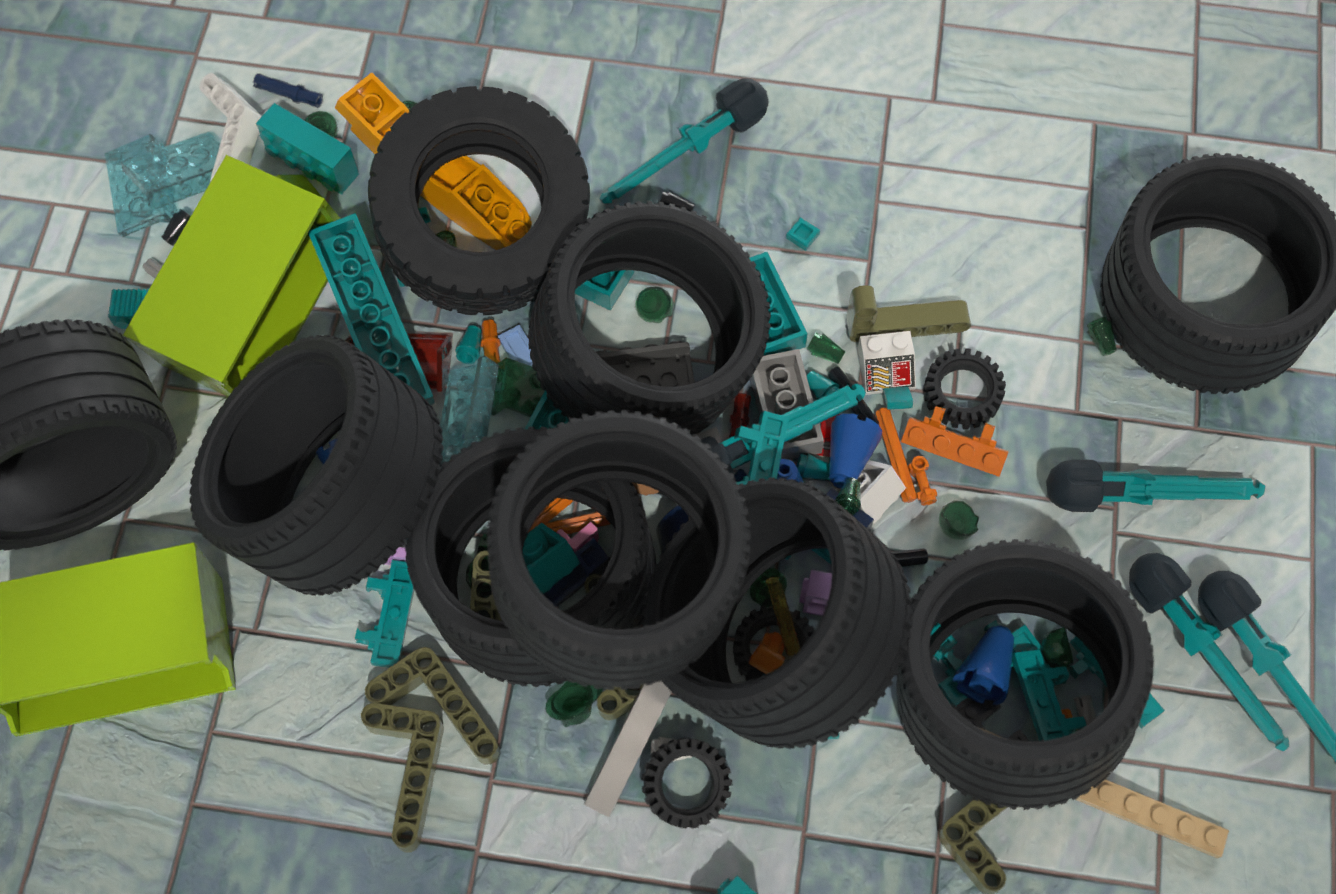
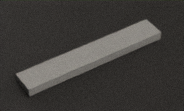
[584,681,671,817]

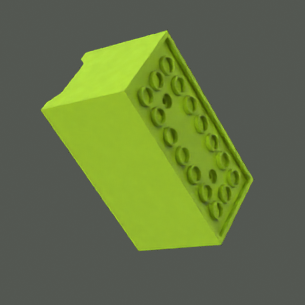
[123,155,333,397]
[0,542,236,737]

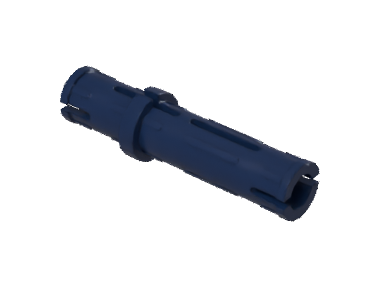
[253,73,323,108]

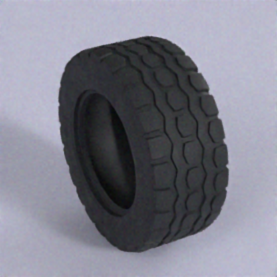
[368,86,590,315]

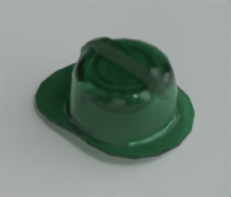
[545,681,603,727]

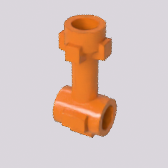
[908,456,937,506]

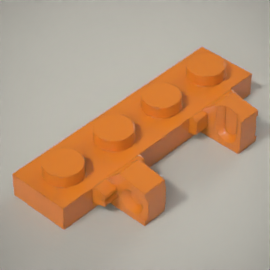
[901,406,1009,477]

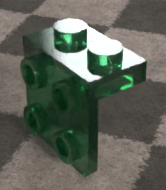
[484,357,545,417]

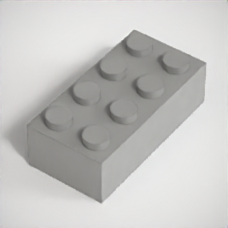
[750,349,824,460]

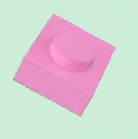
[557,522,599,553]

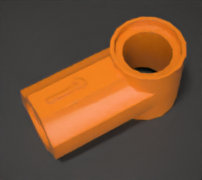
[748,632,785,675]

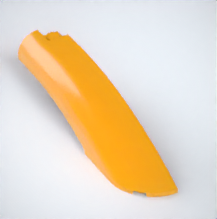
[335,73,532,250]

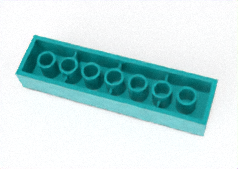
[308,213,435,405]

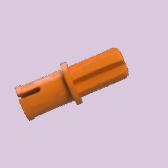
[480,319,501,368]

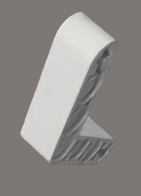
[200,73,261,181]

